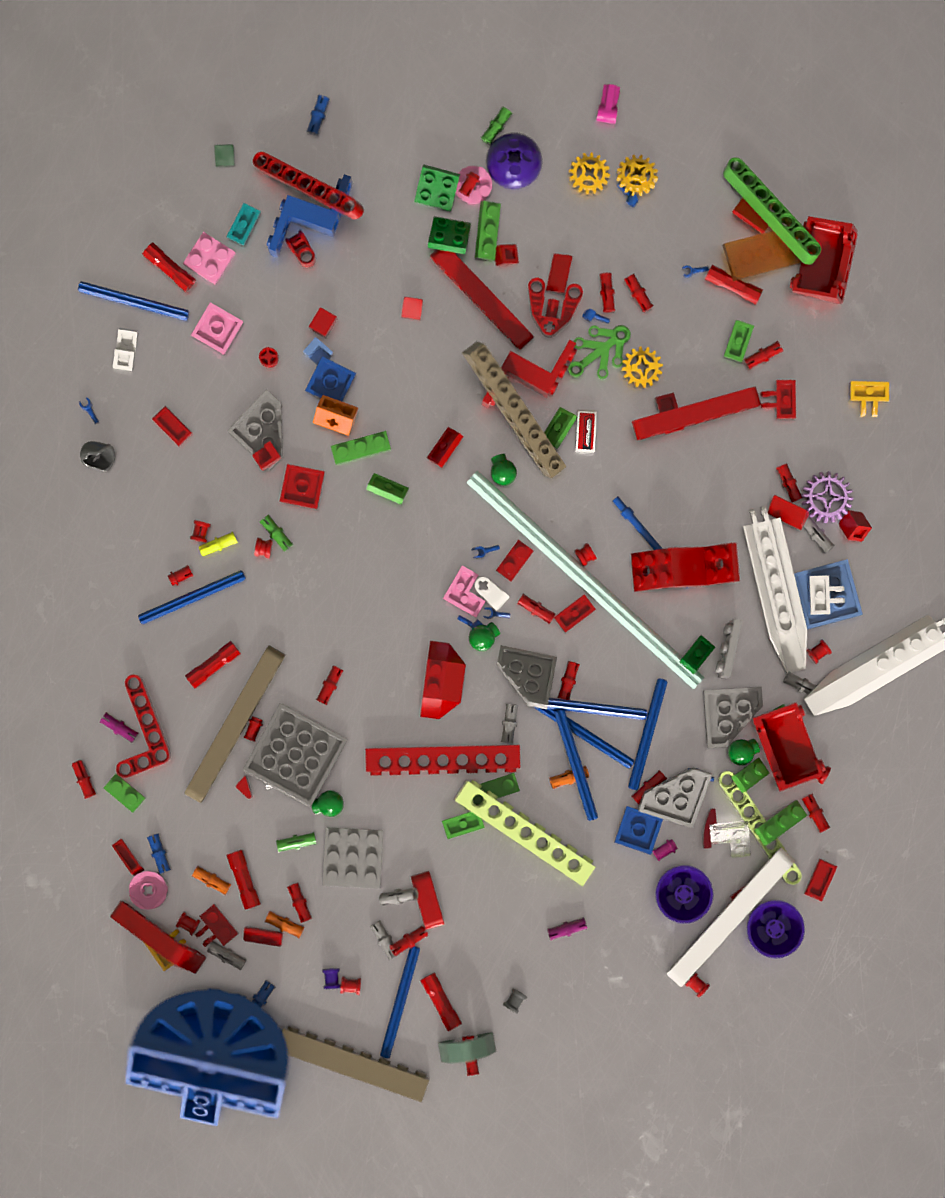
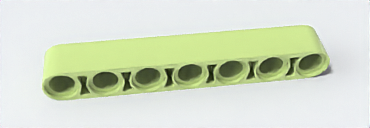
[718,771,802,885]

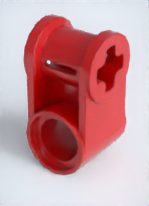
[284,229,316,268]

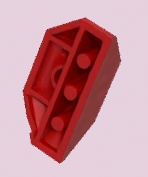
[420,641,466,719]

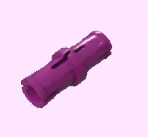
[100,712,138,743]
[547,917,587,941]

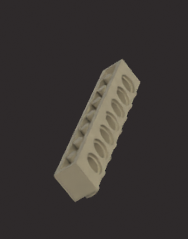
[462,341,567,478]

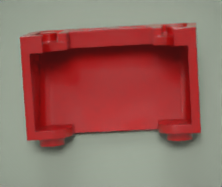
[790,216,858,304]
[752,702,826,791]

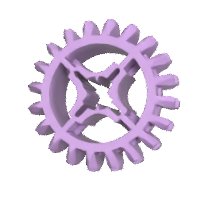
[801,471,853,523]

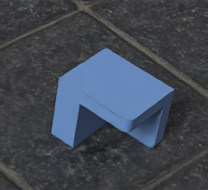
[303,337,334,365]

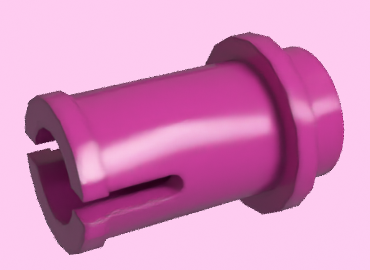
[653,839,678,861]

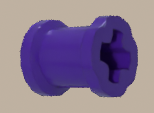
[322,968,341,989]

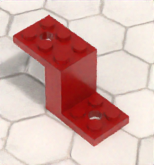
[482,340,577,409]
[631,543,740,592]

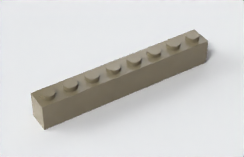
[282,1025,430,1102]

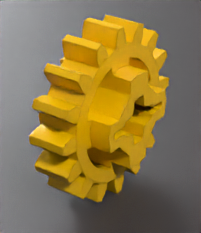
[569,152,610,195]
[616,154,658,196]
[621,346,663,388]

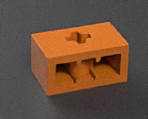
[313,395,358,436]

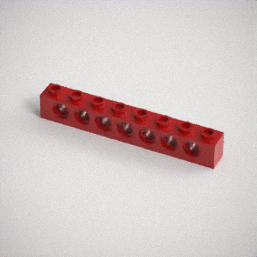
[365,745,520,776]

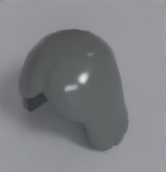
[80,441,115,472]

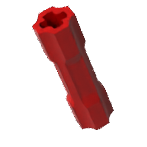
[142,242,196,292]
[705,265,763,305]
[185,641,241,689]
[226,850,260,910]
[420,972,462,1031]

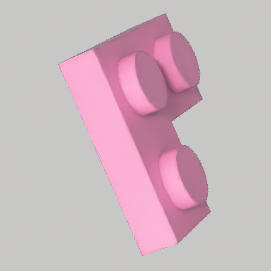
[443,566,486,618]

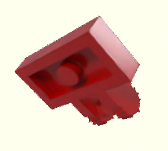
[761,380,796,419]
[195,904,239,947]

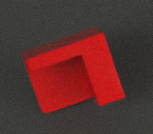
[309,308,337,339]
[252,441,282,471]
[839,510,872,542]

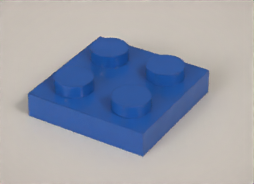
[305,356,356,401]
[614,806,663,855]

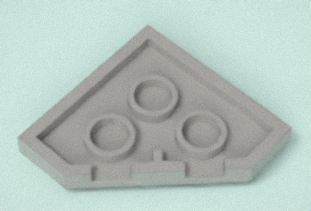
[228,389,283,471]
[497,645,557,709]
[704,687,763,748]
[638,767,712,828]

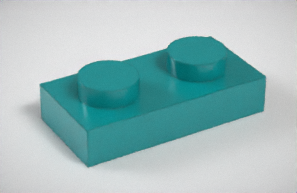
[226,203,261,246]

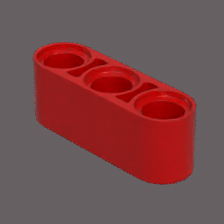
[411,871,445,930]

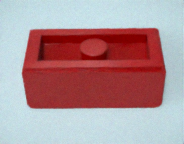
[732,198,769,234]
[546,253,573,295]
[768,495,810,530]
[243,926,283,947]

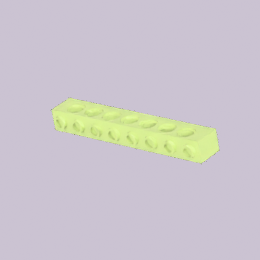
[454,780,595,886]

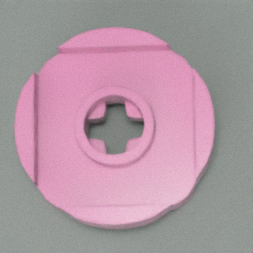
[456,166,492,205]
[129,871,168,910]

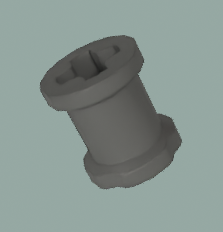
[503,988,527,1014]

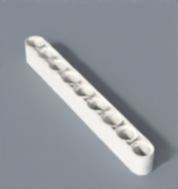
[667,848,796,987]

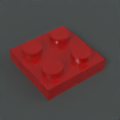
[280,464,325,509]

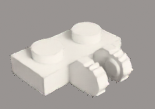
[809,575,845,615]

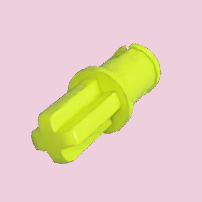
[199,532,237,556]

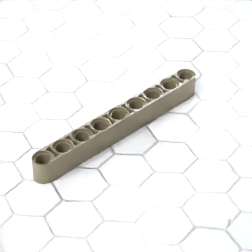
[184,645,286,803]

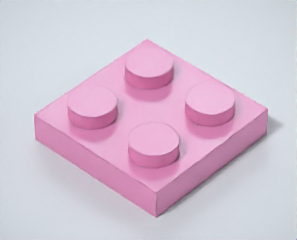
[183,232,236,285]
[191,302,244,355]

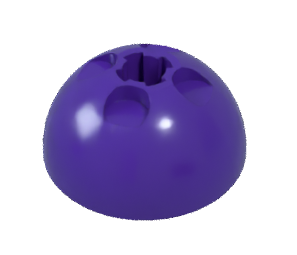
[486,133,542,189]
[656,866,713,923]
[747,900,805,958]

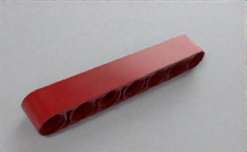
[253,152,364,219]
[430,249,534,350]
[632,386,761,440]

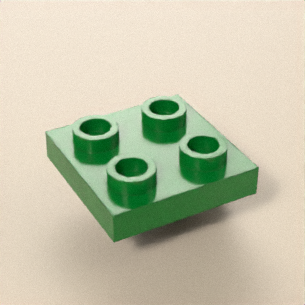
[414,164,460,211]
[428,216,471,254]

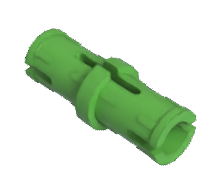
[481,107,512,145]
[260,515,293,551]
[276,832,316,852]

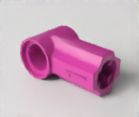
[596,84,620,124]

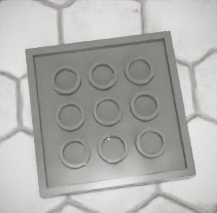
[243,703,348,807]

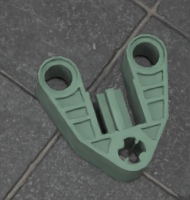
[438,1032,496,1063]

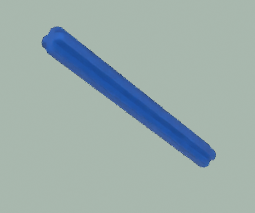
[78,281,189,320]
[138,570,246,624]
[628,678,668,790]
[547,698,647,720]
[534,707,634,768]
[555,709,598,821]
[380,946,420,1058]

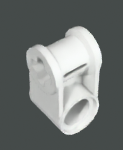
[474,577,510,611]

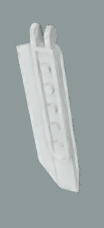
[743,506,807,673]
[804,614,945,716]

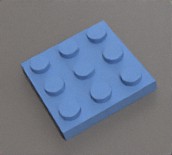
[794,559,863,630]

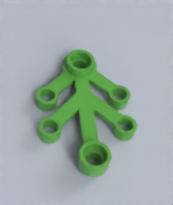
[568,325,631,379]

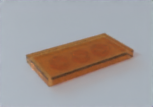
[722,231,801,281]

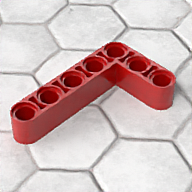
[116,674,171,778]
[110,900,207,974]

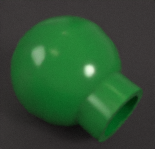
[491,454,517,486]
[469,622,500,651]
[728,739,760,766]
[312,790,344,817]

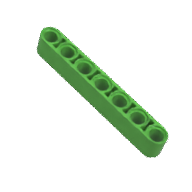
[723,157,821,265]

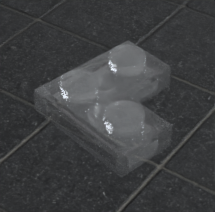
[709,821,751,858]

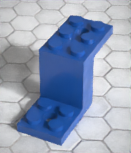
[267,174,353,257]

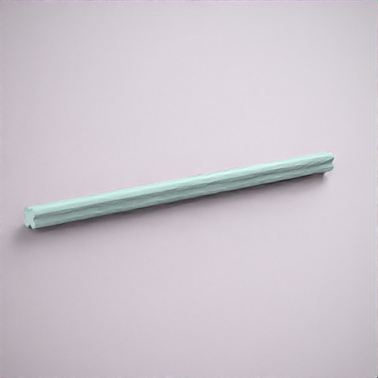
[467,471,704,689]

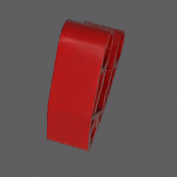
[528,278,583,338]

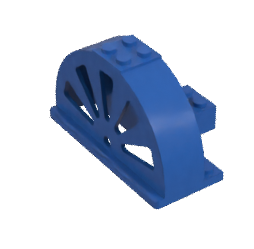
[125,988,289,1126]

